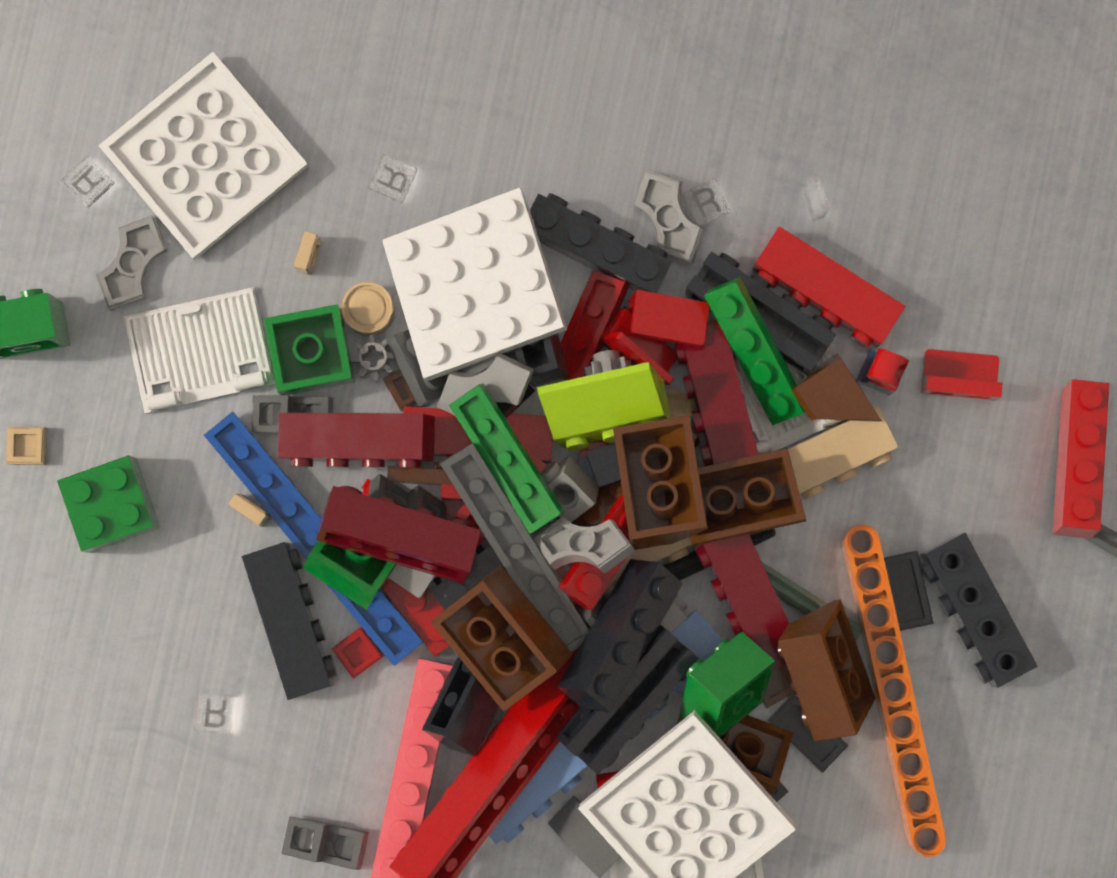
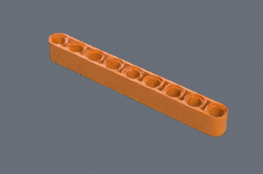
[842,525,946,857]

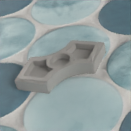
[634,169,705,264]
[96,215,168,311]
[437,353,534,416]
[532,516,635,574]

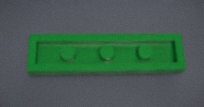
[704,277,805,426]
[449,383,565,534]

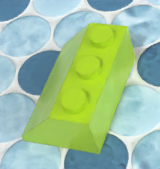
[537,362,671,451]

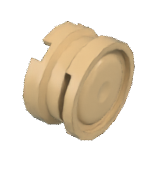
[341,282,395,336]

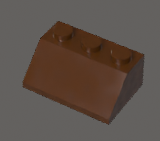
[613,415,708,550]
[689,448,806,547]
[431,565,573,712]
[778,599,876,742]
[675,715,794,798]

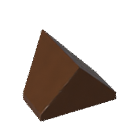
[791,353,882,421]

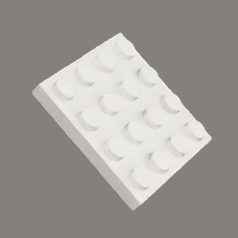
[99,52,309,260]
[382,187,567,381]
[578,710,796,878]

